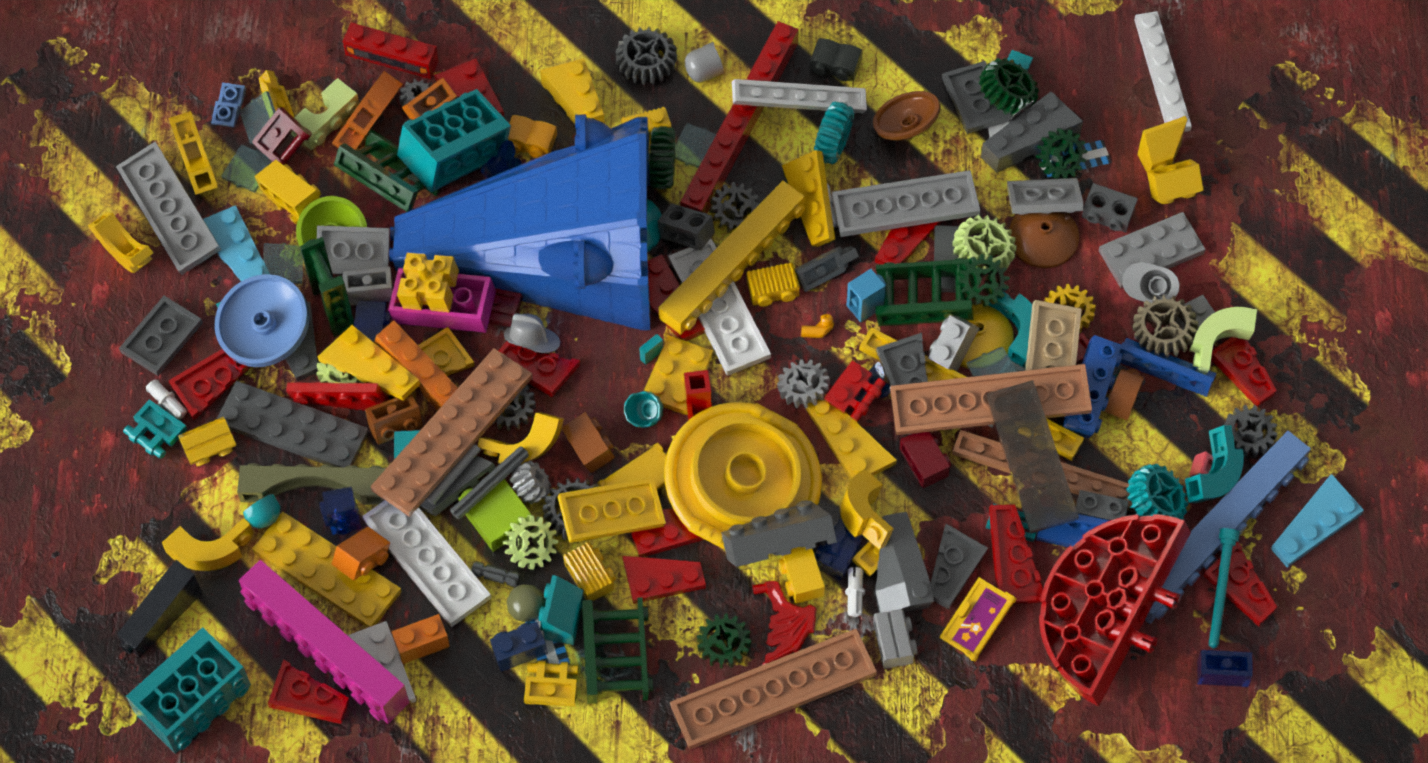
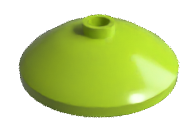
[296,196,367,247]

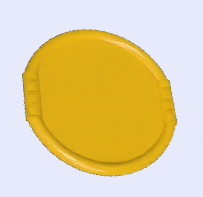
[664,402,822,550]

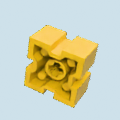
[397,253,459,313]

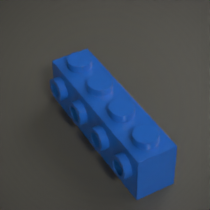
[1062,335,1122,439]

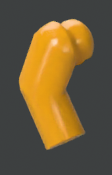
[801,314,834,338]

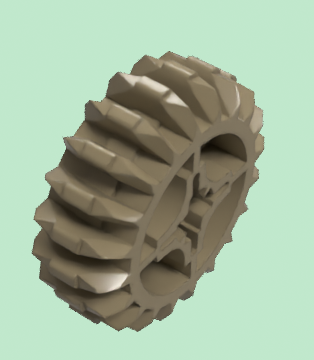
[1133,294,1198,358]

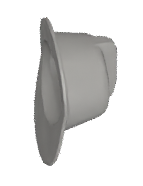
[1122,262,1180,303]
[504,313,560,353]

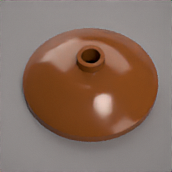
[873,91,941,141]
[1009,212,1079,268]

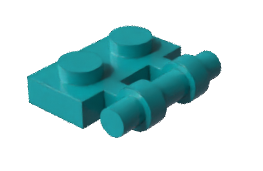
[123,399,187,459]

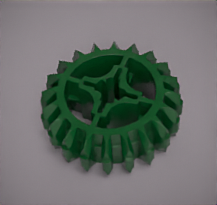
[978,57,1040,116]
[649,126,676,190]

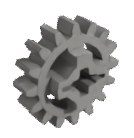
[777,359,831,408]

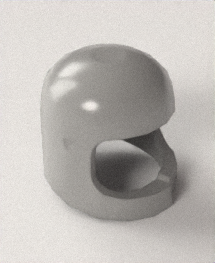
[685,42,724,83]

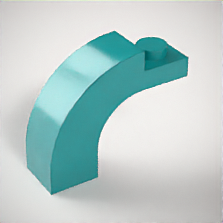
[988,291,1032,369]
[1185,425,1244,503]

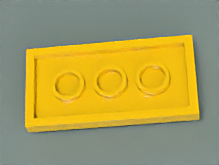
[558,477,666,543]

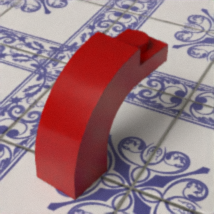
[684,370,712,420]

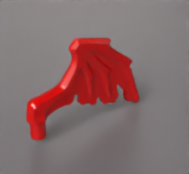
[752,580,817,665]

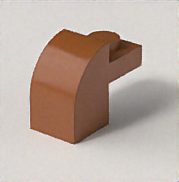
[1105,368,1145,421]

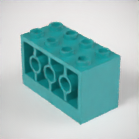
[397,89,511,192]
[126,627,251,754]

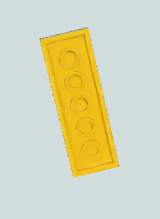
[252,511,402,628]

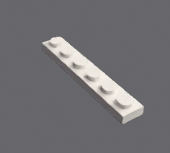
[1134,11,1192,132]
[732,79,867,113]

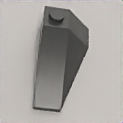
[875,512,934,613]

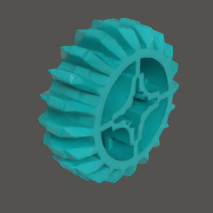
[814,101,854,165]
[1126,464,1189,520]

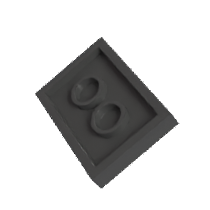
[942,61,1011,134]
[119,296,203,376]

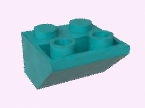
[538,575,584,645]

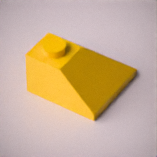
[1137,116,1187,172]

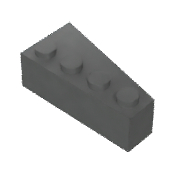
[981,92,1083,173]
[721,500,837,567]

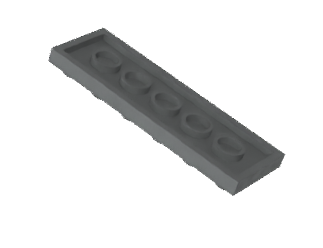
[217,381,369,468]

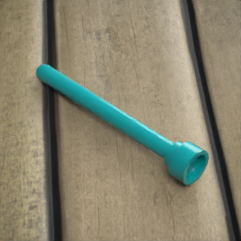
[1209,528,1240,648]

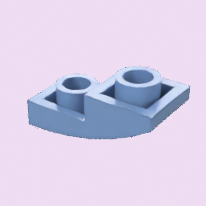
[211,82,246,128]

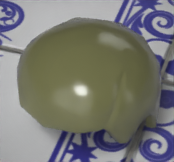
[506,584,546,622]

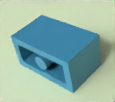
[846,269,886,323]

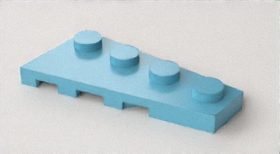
[203,205,270,281]
[1271,474,1364,567]

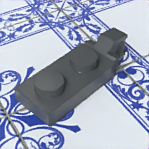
[795,246,859,292]

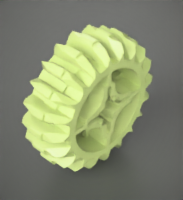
[952,214,1017,269]

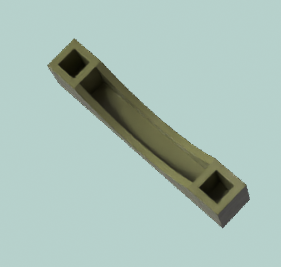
[237,463,386,505]

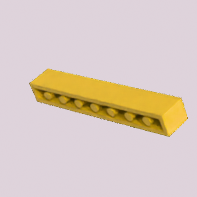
[659,181,805,335]

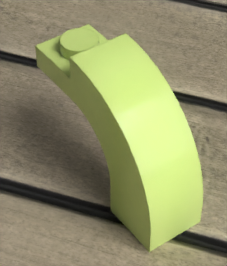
[1189,307,1257,375]

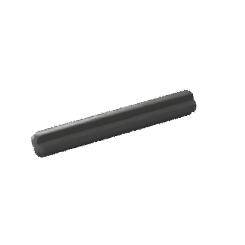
[450,446,529,519]

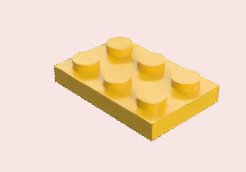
[644,335,713,415]

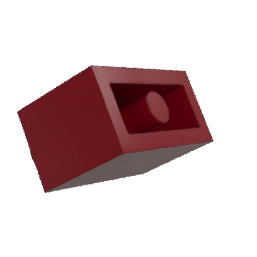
[899,432,951,489]

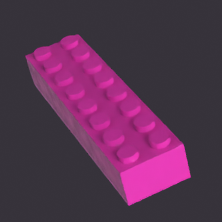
[239,560,409,724]

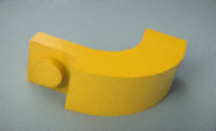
[168,111,218,195]
[88,212,153,273]
[478,412,564,464]
[840,469,894,550]
[162,518,254,571]

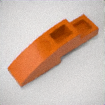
[332,71,403,150]

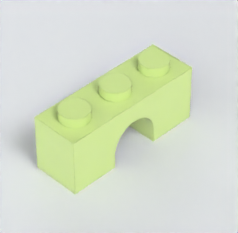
[291,78,359,150]

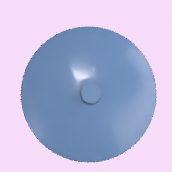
[215,274,310,367]

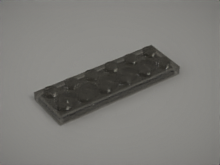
[986,380,1079,534]

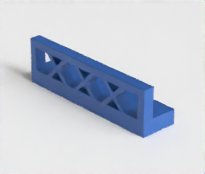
[1119,338,1217,397]
[1036,507,1109,547]

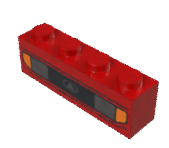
[343,22,439,79]

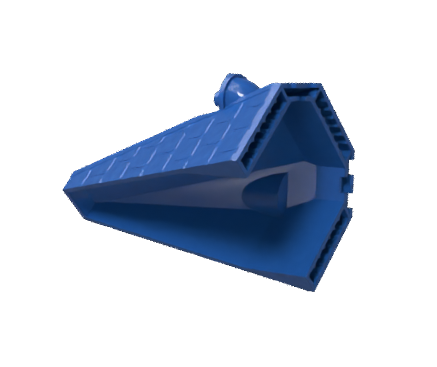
[389,114,650,330]

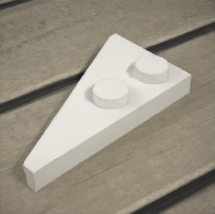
[348,621,416,703]

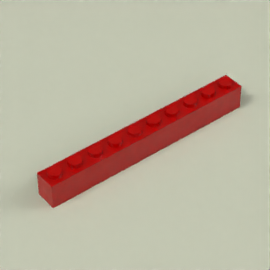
[680,21,799,214]

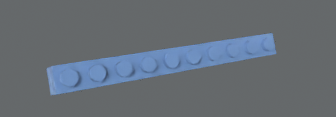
[1145,431,1311,624]

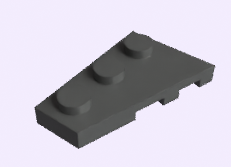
[286,302,318,382]
[419,456,496,516]
[930,523,988,610]

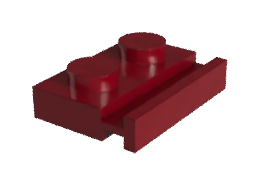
[489,288,523,328]

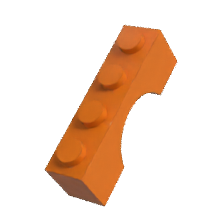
[374,320,458,411]

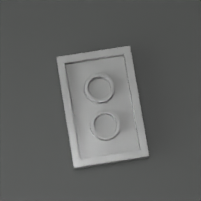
[1007,178,1083,215]
[317,226,389,274]

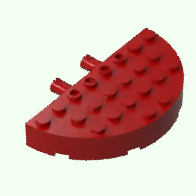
[1039,514,1191,706]

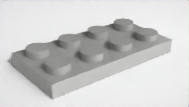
[1099,212,1205,289]

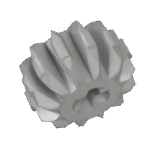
[510,461,551,504]

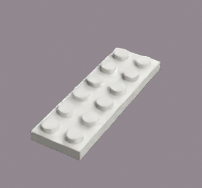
[668,239,771,376]
[362,500,491,627]

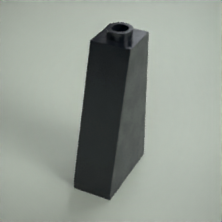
[117,559,202,658]

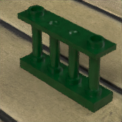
[333,129,441,212]
[300,237,356,337]
[876,258,974,326]
[582,597,653,704]

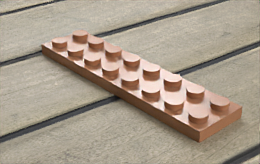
[371,349,532,517]
[890,364,1092,435]
[670,629,877,750]

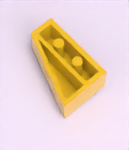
[540,58,605,125]
[254,160,321,224]

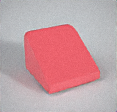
[1189,452,1213,477]

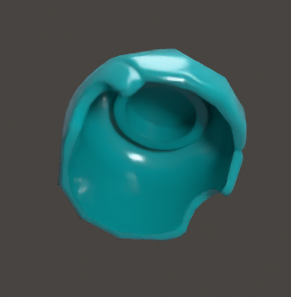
[624,391,663,428]
[243,494,281,529]

